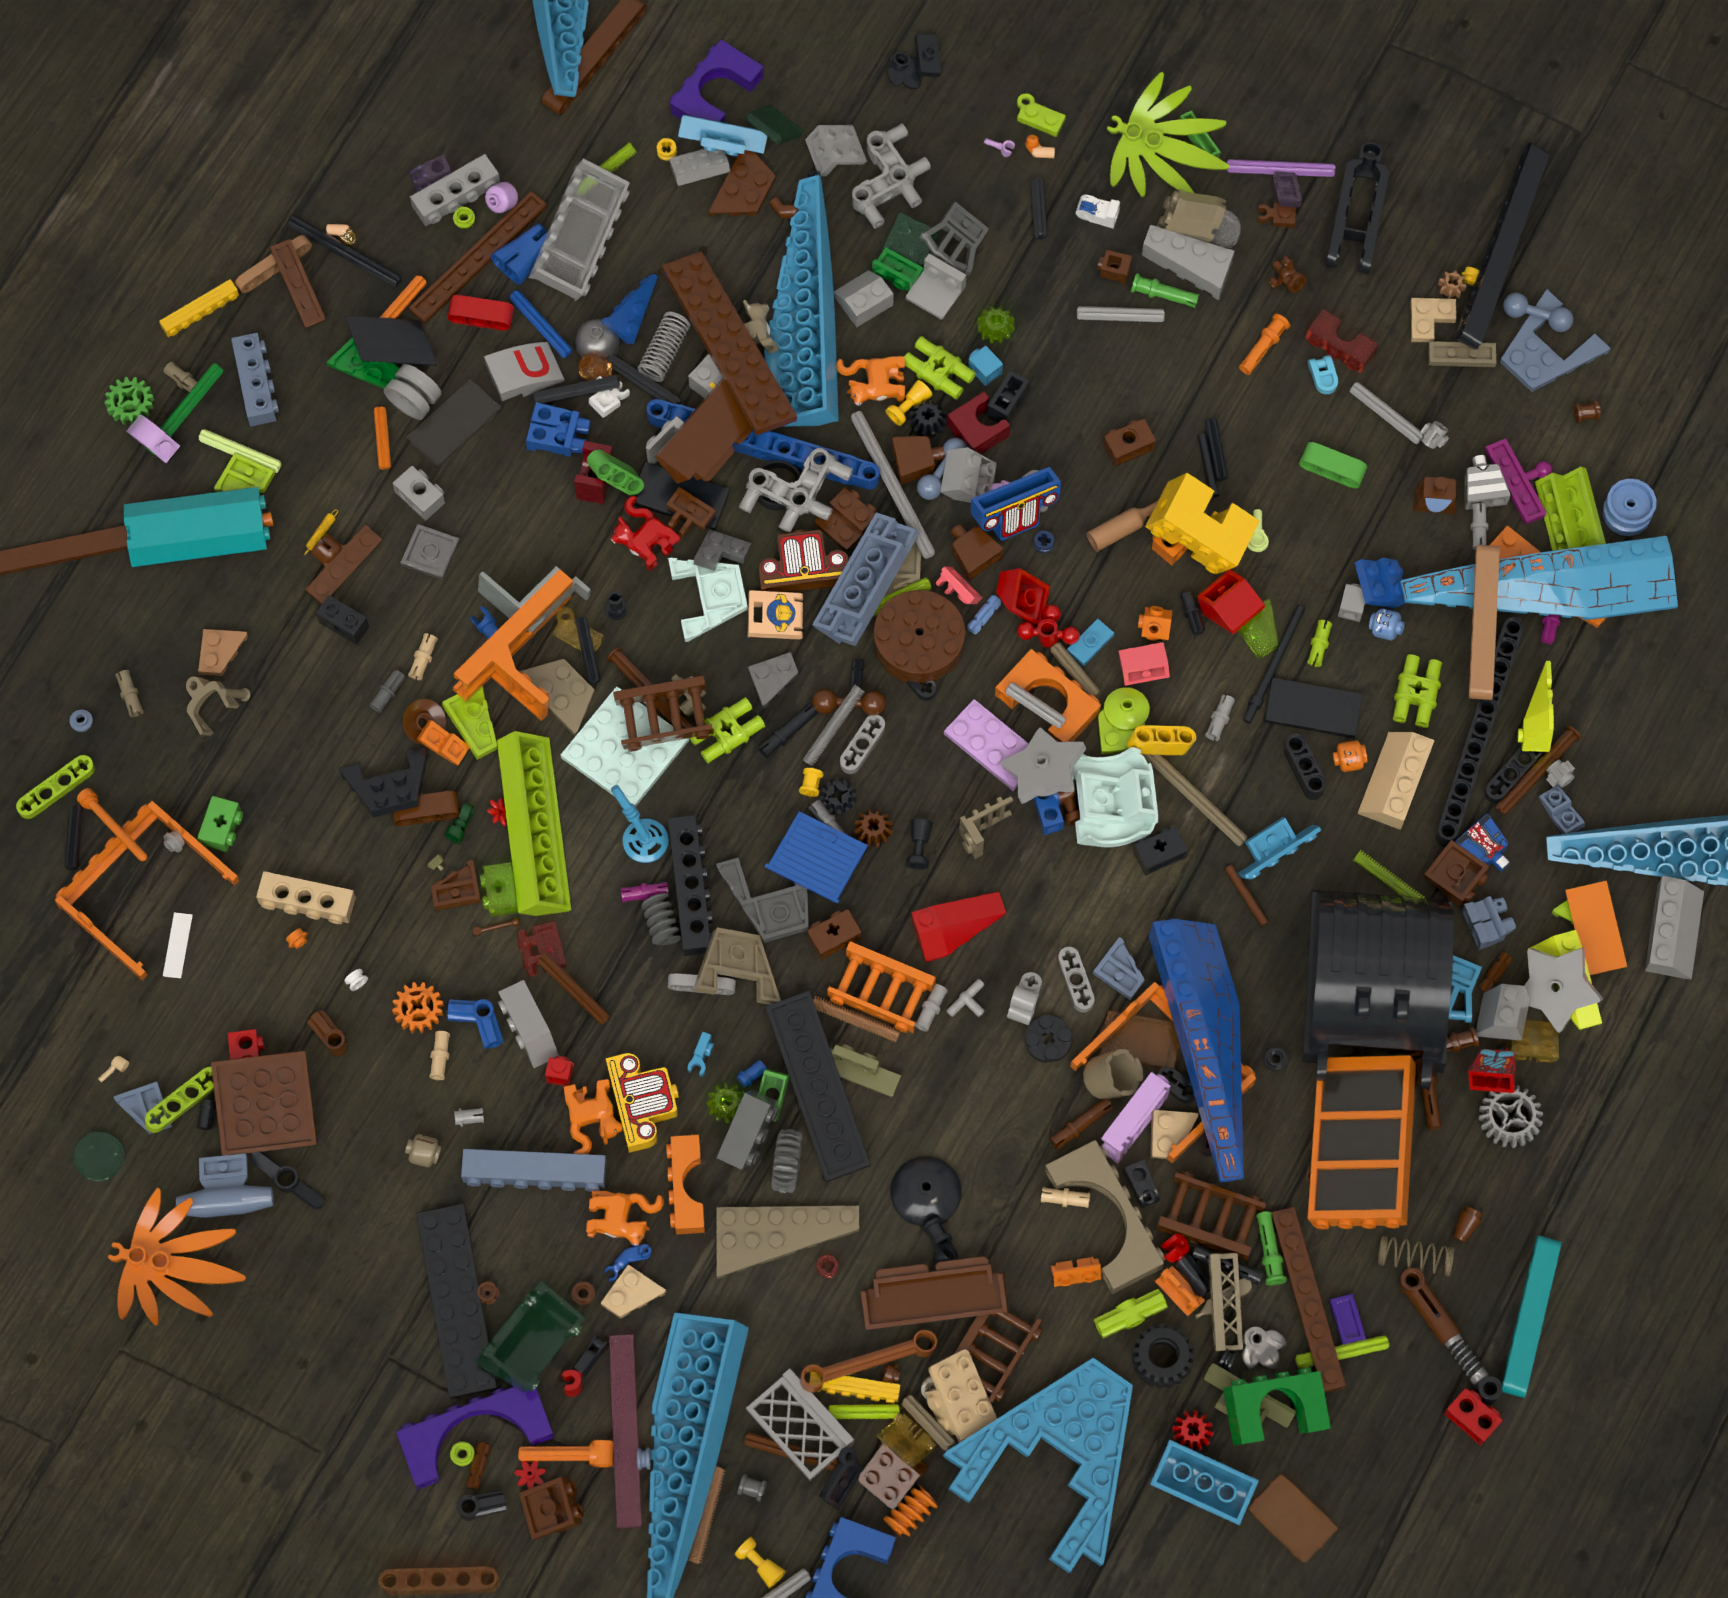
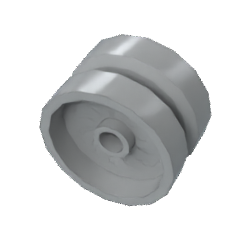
[383,364,441,420]

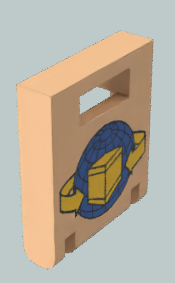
[748,590,803,639]

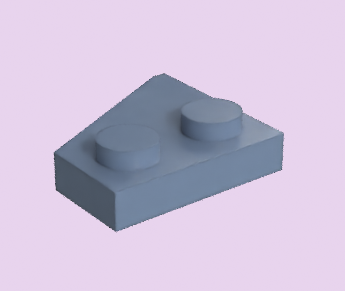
[1093,937,1145,1000]

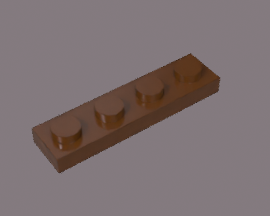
[270,239,326,329]

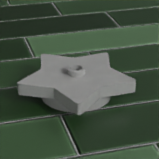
[1000,728,1086,804]
[1524,948,1603,1033]

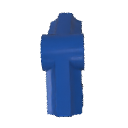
[448,999,504,1049]

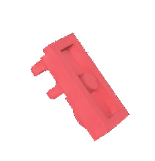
[936,567,983,604]

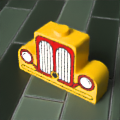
[606,1053,679,1153]

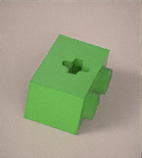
[198,796,243,852]

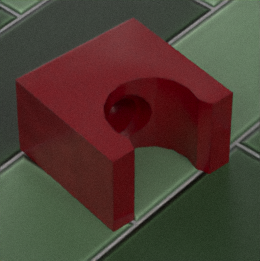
[947,392,1010,454]
[574,441,613,505]

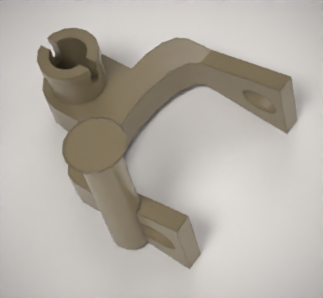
[186,677,250,736]

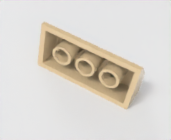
[1358,732,1434,830]

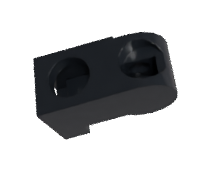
[1122,1160,1160,1208]

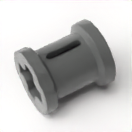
[737,1474,767,1502]

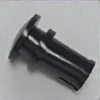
[605,591,628,620]

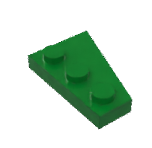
[327,337,400,389]

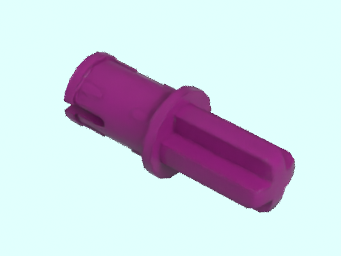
[1541,614,1560,645]

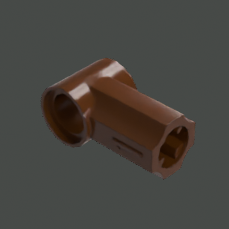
[307,1010,348,1057]

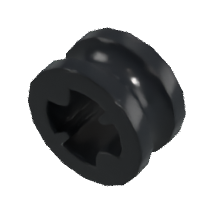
[1218,1349,1237,1372]

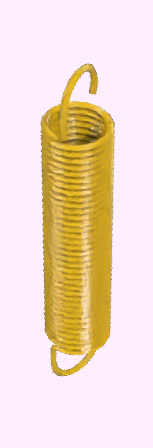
[304,509,338,555]

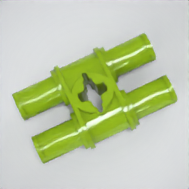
[904,336,976,400]
[1393,654,1442,728]
[690,697,765,763]

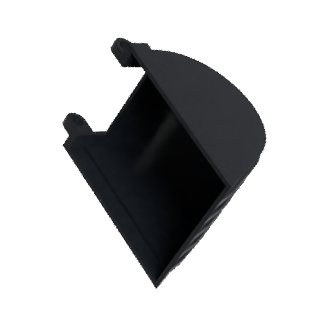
[1302,890,1454,1089]

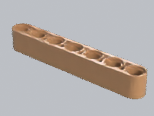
[1469,545,1500,700]

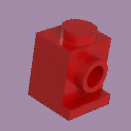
[545,1056,575,1086]

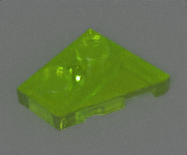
[1238,599,1278,659]

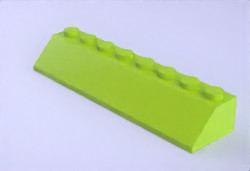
[497,731,571,916]

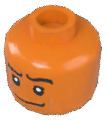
[1333,740,1367,772]

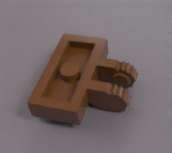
[666,487,716,537]

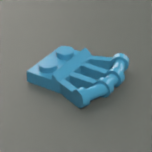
[1448,955,1482,1023]

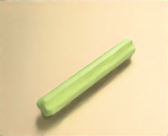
[199,429,281,473]

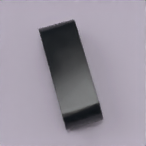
[1284,733,1326,800]

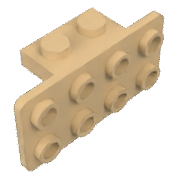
[925,1350,997,1443]

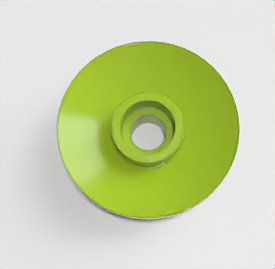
[1104,688,1150,730]

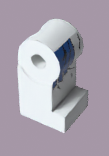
[1076,195,1120,229]

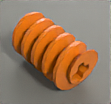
[884,1485,938,1538]

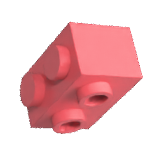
[1119,642,1170,686]

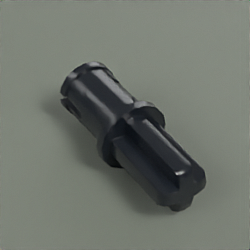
[1180,591,1205,636]

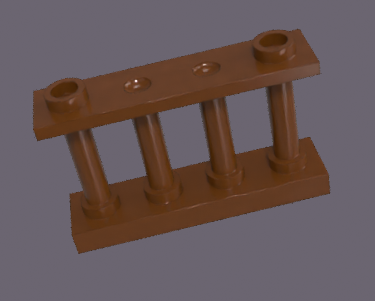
[613,676,714,752]
[1157,1172,1266,1262]
[954,1312,1043,1406]

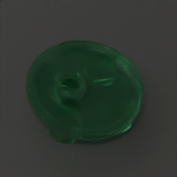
[74,1132,125,1181]

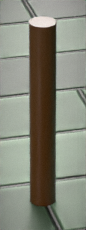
[1225,865,1269,927]

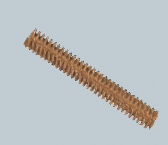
[813,995,901,1042]
[688,1466,726,1564]

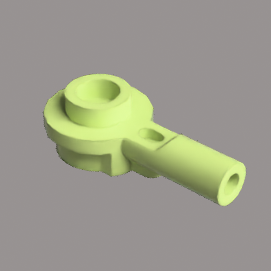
[1247,509,1269,552]

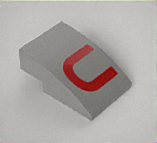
[484,342,564,401]

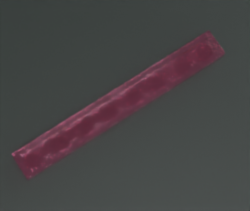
[609,1335,642,1529]

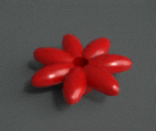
[487,798,507,826]
[514,1461,546,1489]

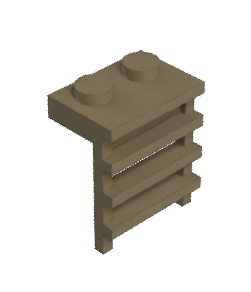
[959,796,1013,859]

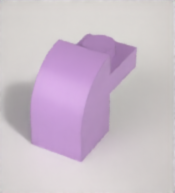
[126,414,180,463]

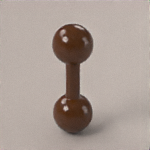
[812,689,886,716]

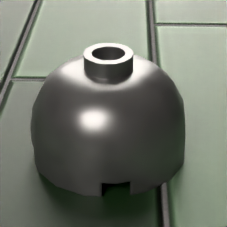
[575,319,620,365]

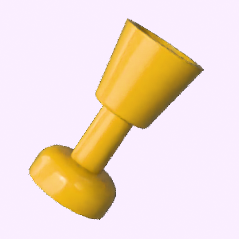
[886,380,933,426]
[735,1537,786,1589]

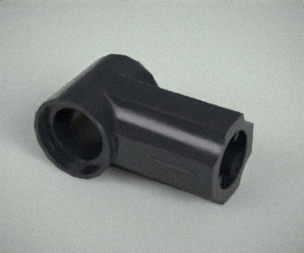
[458,1490,507,1521]

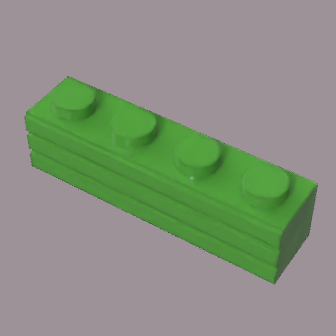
[1179,111,1221,158]

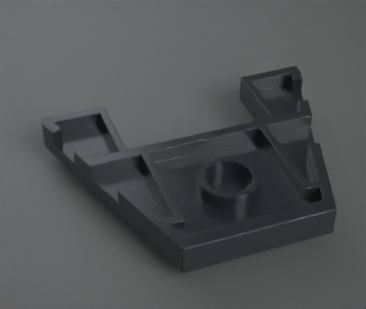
[339,747,428,817]

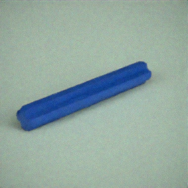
[510,290,572,358]

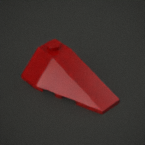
[911,892,1006,963]

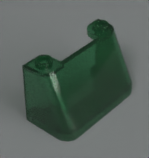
[475,1281,585,1393]

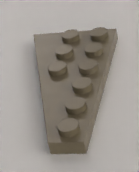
[717,1206,859,1279]

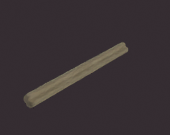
[1143,754,1247,846]

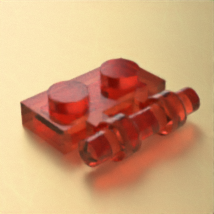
[517,921,567,976]

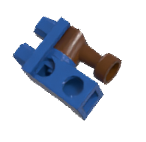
[1033,786,1080,835]

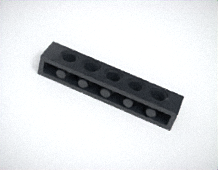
[668,815,713,956]

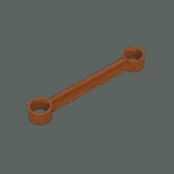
[800,1330,937,1392]

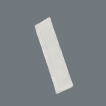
[163,912,192,978]

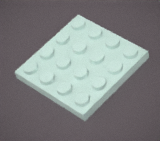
[561,687,689,807]

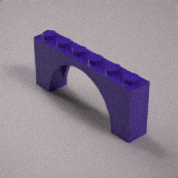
[396,1379,554,1490]

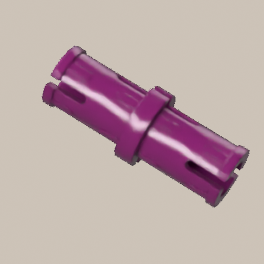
[620,882,668,903]

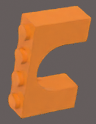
[995,649,1101,742]

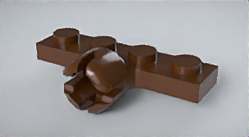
[305,524,382,605]

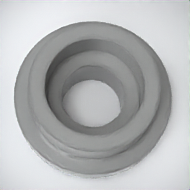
[163,831,185,853]

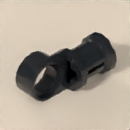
[923,1217,958,1263]

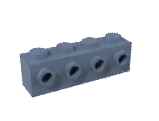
[231,333,279,427]

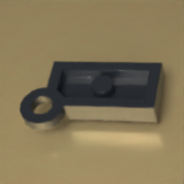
[819,1446,864,1510]

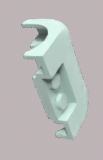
[1073,747,1158,847]

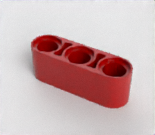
[447,295,514,330]

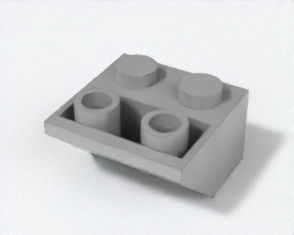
[940,447,997,503]

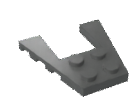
[716,858,809,943]

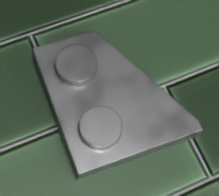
[748,652,798,708]

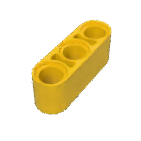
[1127,725,1196,755]

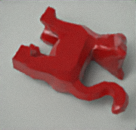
[611,496,681,571]

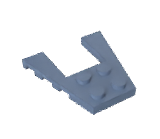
[1500,290,1611,392]

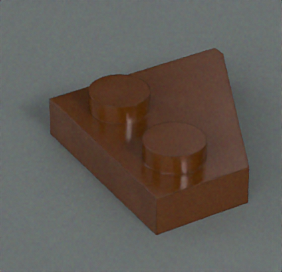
[431,860,481,911]

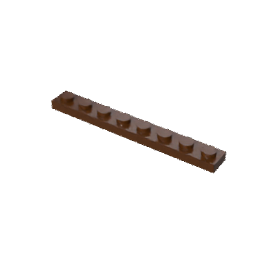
[1272,1207,1346,1393]

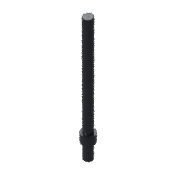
[1243,605,1305,724]

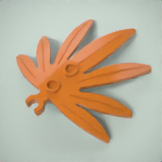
[108,1188,246,1325]

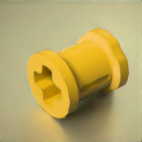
[799,768,823,797]

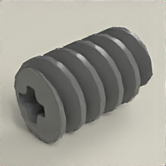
[641,893,681,946]

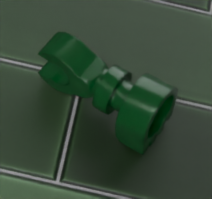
[444,803,475,845]

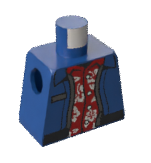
[1455,814,1510,872]

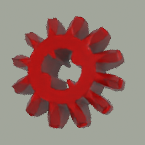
[1172,1411,1213,1452]

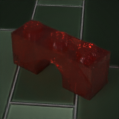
[1306,309,1378,373]

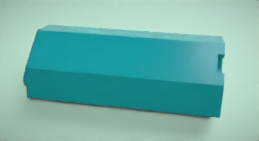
[124,487,270,567]

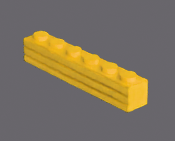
[159,280,239,337]
[809,1372,900,1404]

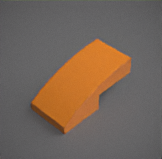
[417,720,469,765]

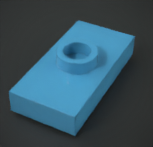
[1067,619,1115,667]

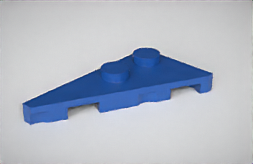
[601,274,658,344]

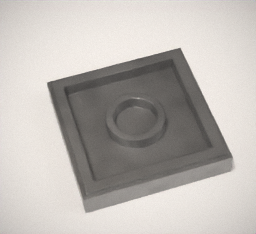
[400,524,460,580]

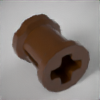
[1573,400,1601,423]

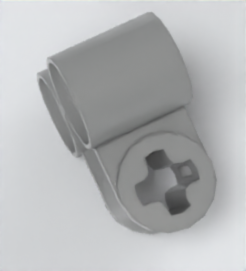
[1007,972,1042,1025]

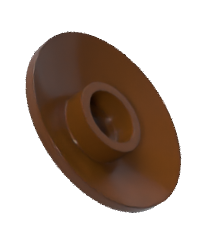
[402,699,446,745]

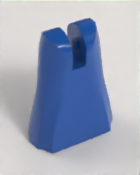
[490,223,548,285]

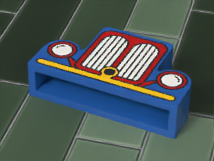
[971,467,1061,541]

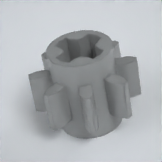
[1420,421,1449,449]
[1546,760,1575,788]

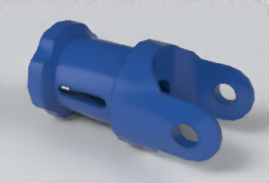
[470,606,499,639]

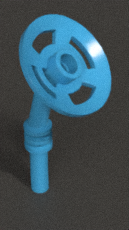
[611,785,669,863]

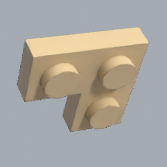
[1411,298,1456,342]

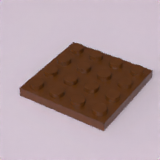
[211,1050,317,1156]

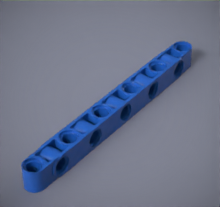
[647,399,879,490]

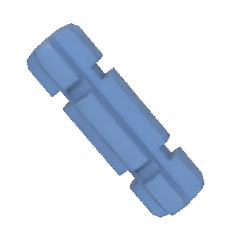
[967,595,1001,634]

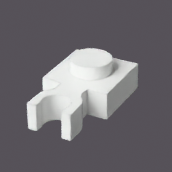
[589,382,630,418]

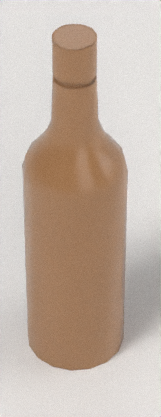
[1087,501,1158,552]

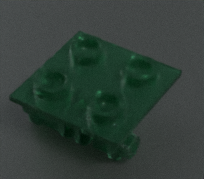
[881,212,939,267]

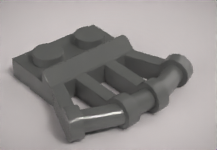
[919,202,989,276]

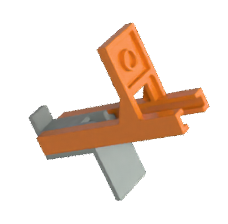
[453,566,590,721]

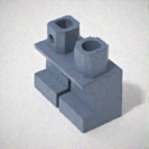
[1461,896,1516,951]

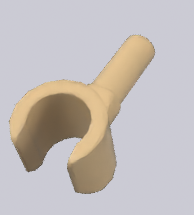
[98,1056,129,1083]

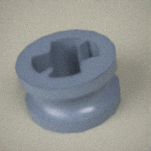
[637,1448,651,1470]

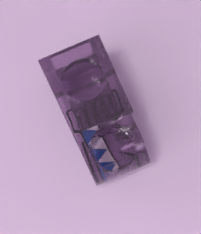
[409,154,452,191]

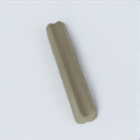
[1051,642,1099,697]
[902,1395,955,1451]

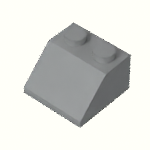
[834,270,893,327]
[1476,984,1530,1040]

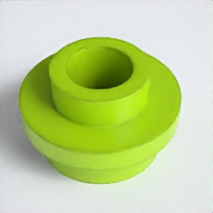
[453,207,475,228]
[450,1442,475,1466]

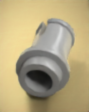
[454,1107,484,1127]

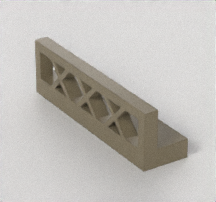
[1208,1253,1243,1351]

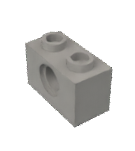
[393,466,445,521]

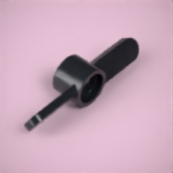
[251,1151,324,1210]

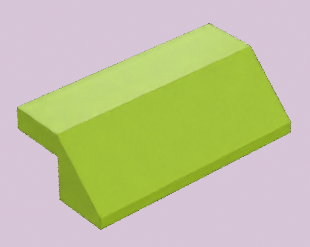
[1535,467,1606,551]

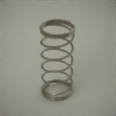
[1378,1235,1454,1277]

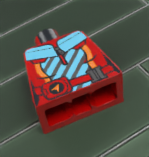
[1468,1045,1516,1093]

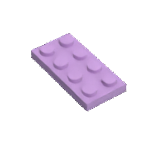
[944,699,1028,791]

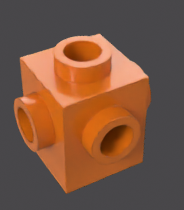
[1138,606,1172,641]

